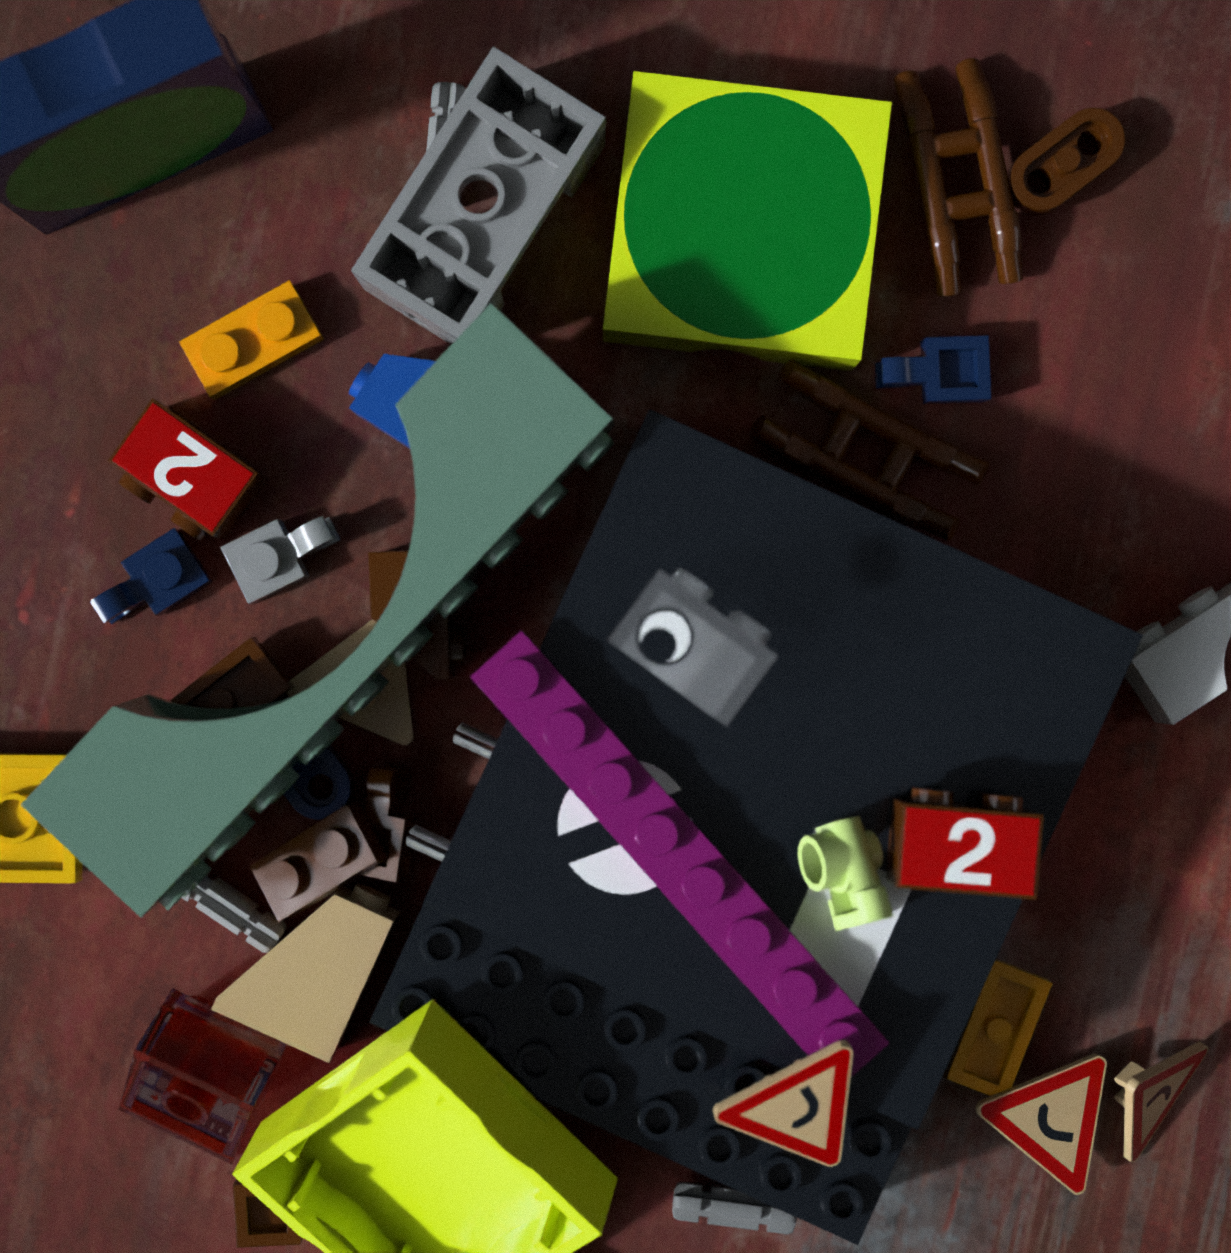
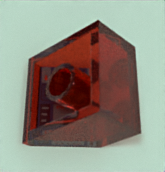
[118,988,288,1165]

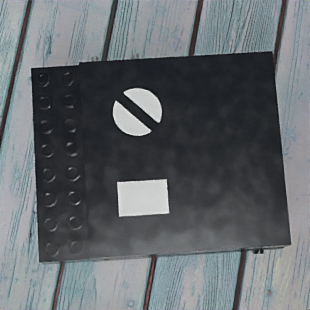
[370,409,1143,1245]

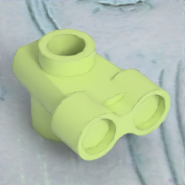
[798,816,893,931]

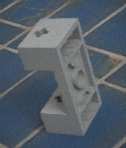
[351,46,606,345]

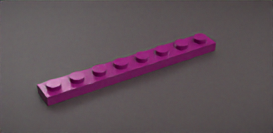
[470,631,889,1078]

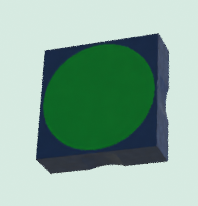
[0,0,274,235]

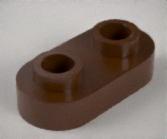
[1007,108,1125,215]

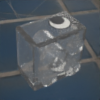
[608,568,778,727]

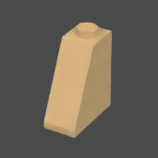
[211,883,400,1063]

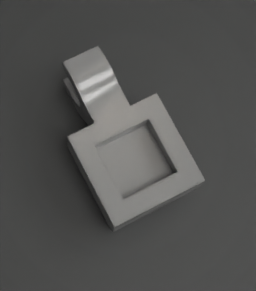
[220,516,341,604]

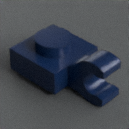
[875,335,991,404]
[90,528,213,625]

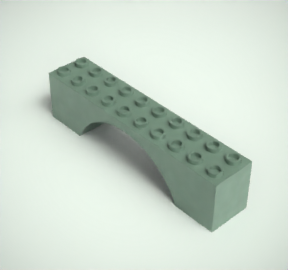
[21,303,615,917]

